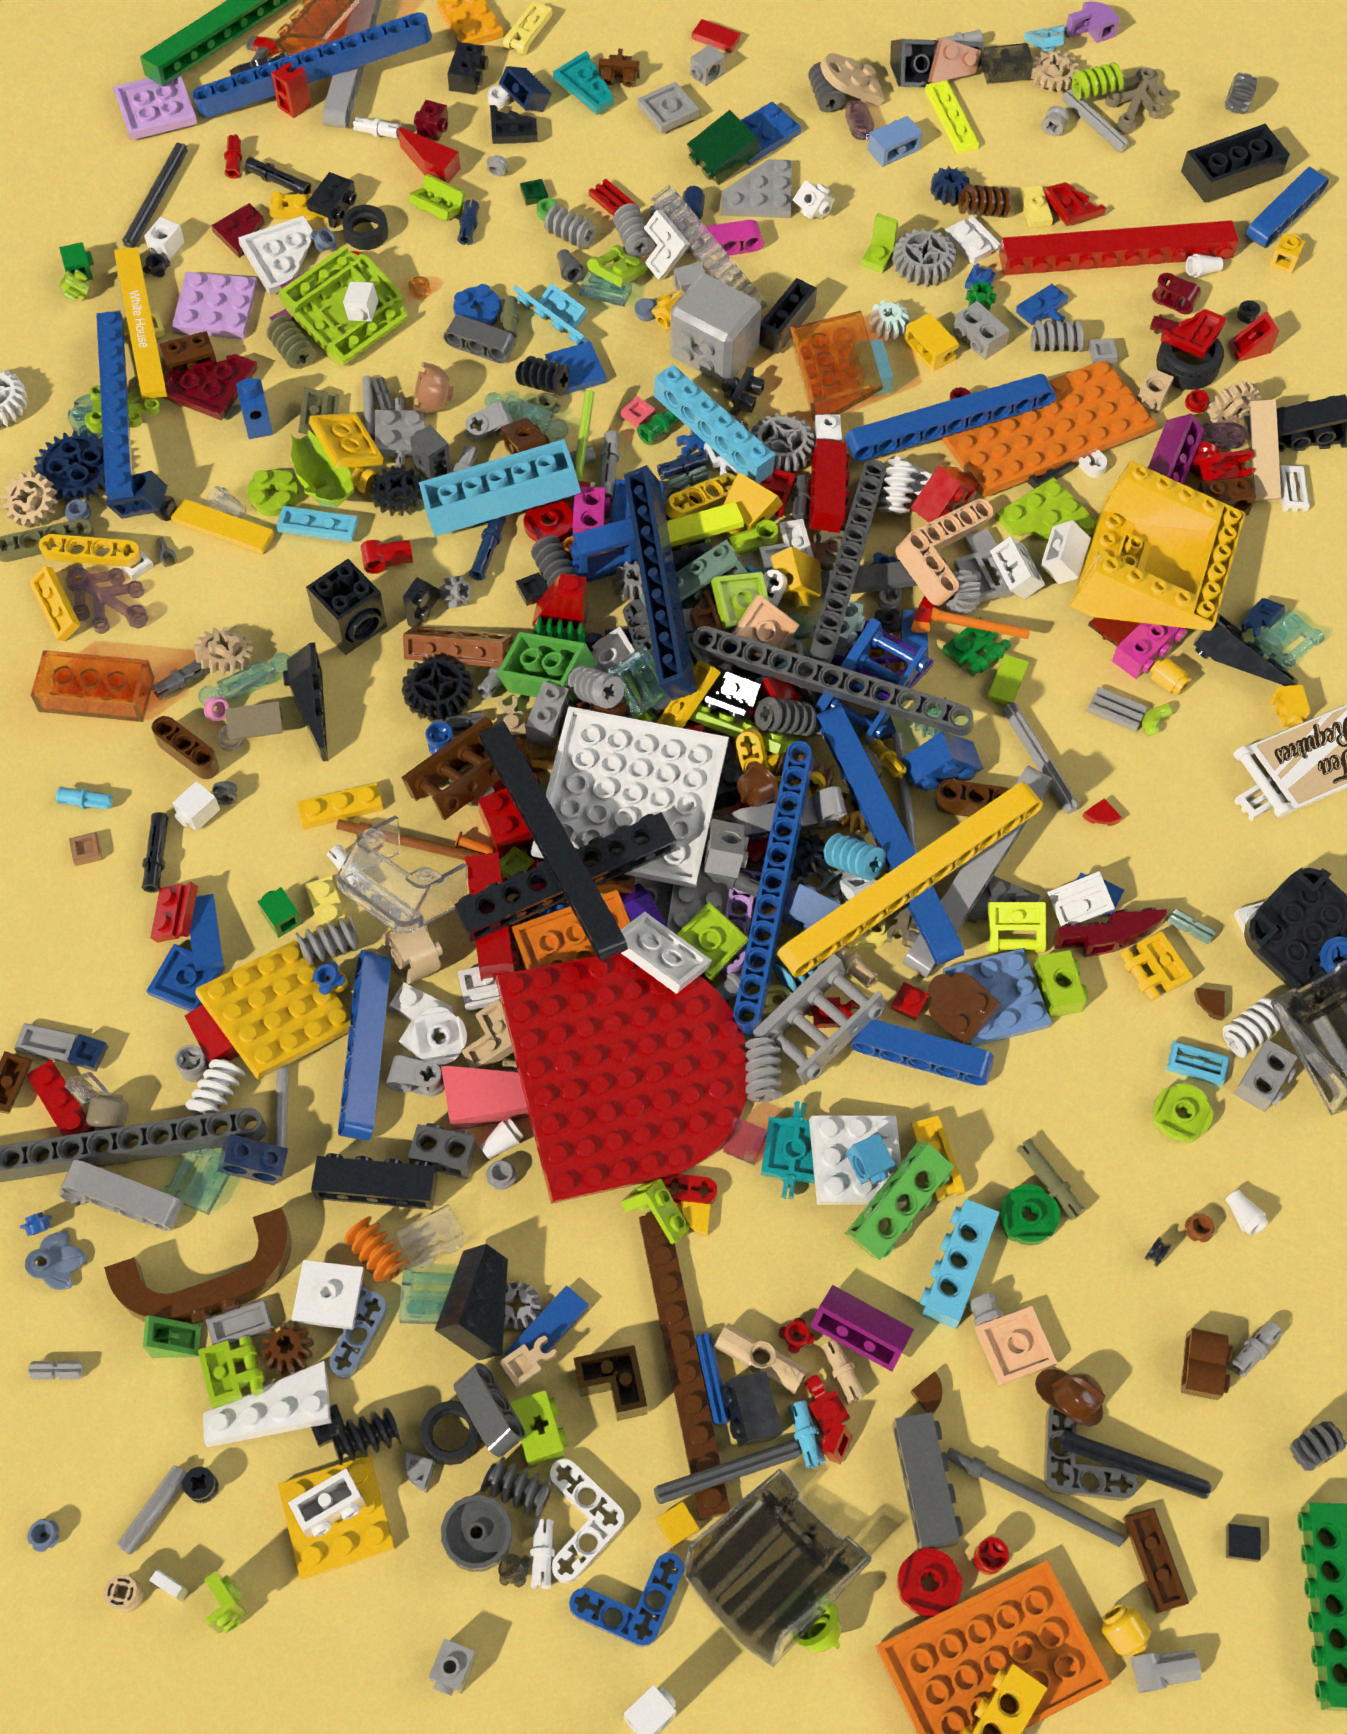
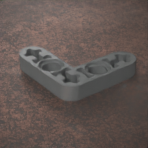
[1044,1406,1138,1501]

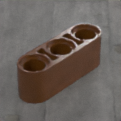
[151,716,219,779]
[935,779,1009,817]

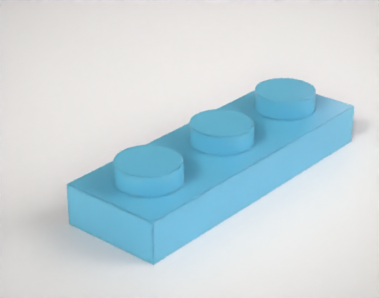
[277,506,358,543]

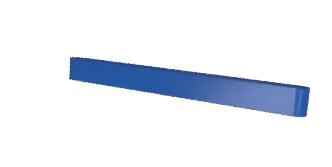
[192,12,432,118]
[816,704,964,966]
[734,741,813,1034]

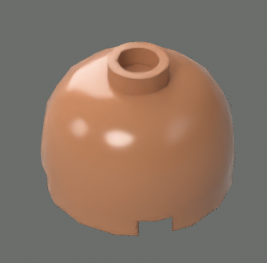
[413,362,454,414]

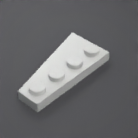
[203,1361,331,1447]

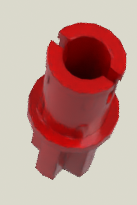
[224,134,243,179]

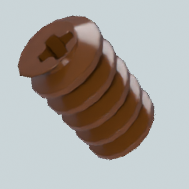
[958,184,1011,218]

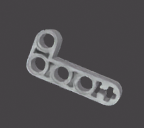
[732,786,847,841]
[59,1160,183,1232]

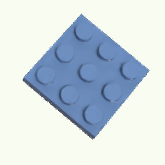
[942,948,1052,1047]

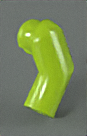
[1142,703,1172,736]

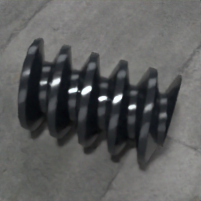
[515,356,569,396]
[331,1407,401,1466]

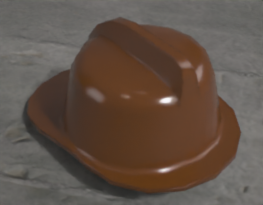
[737,761,779,807]
[1035,1369,1106,1427]

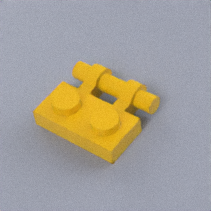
[1120,931,1193,1001]

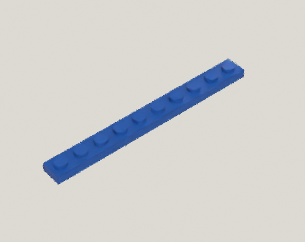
[96,310,134,500]

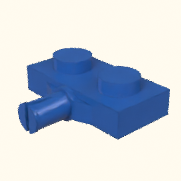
[1016,284,1068,325]

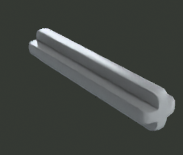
[117,1465,187,1555]

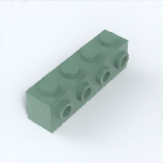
[640,539,748,609]

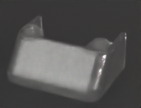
[337,815,468,934]

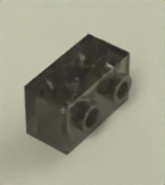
[981,43,1034,84]

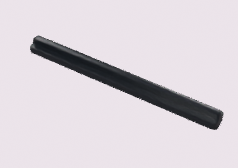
[122,142,188,248]

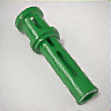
[637,410,680,445]

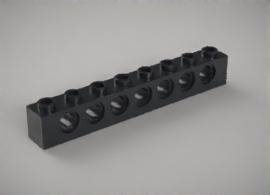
[454,812,676,943]

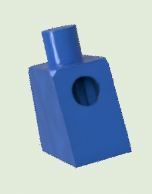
[236,378,273,439]

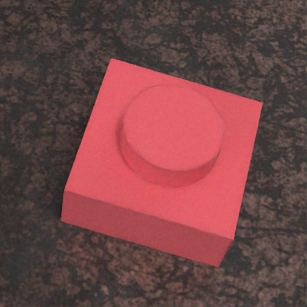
[621,396,656,428]

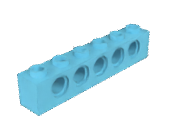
[654,364,776,484]

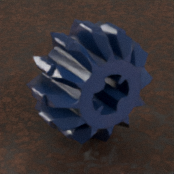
[930,166,970,206]

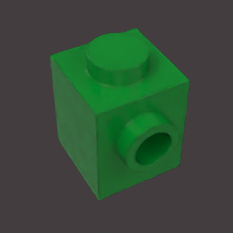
[59,242,94,281]

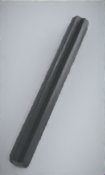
[654,1440,800,1504]

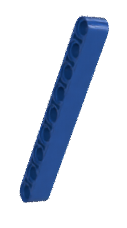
[844,374,1057,462]

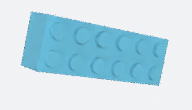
[419,439,581,536]

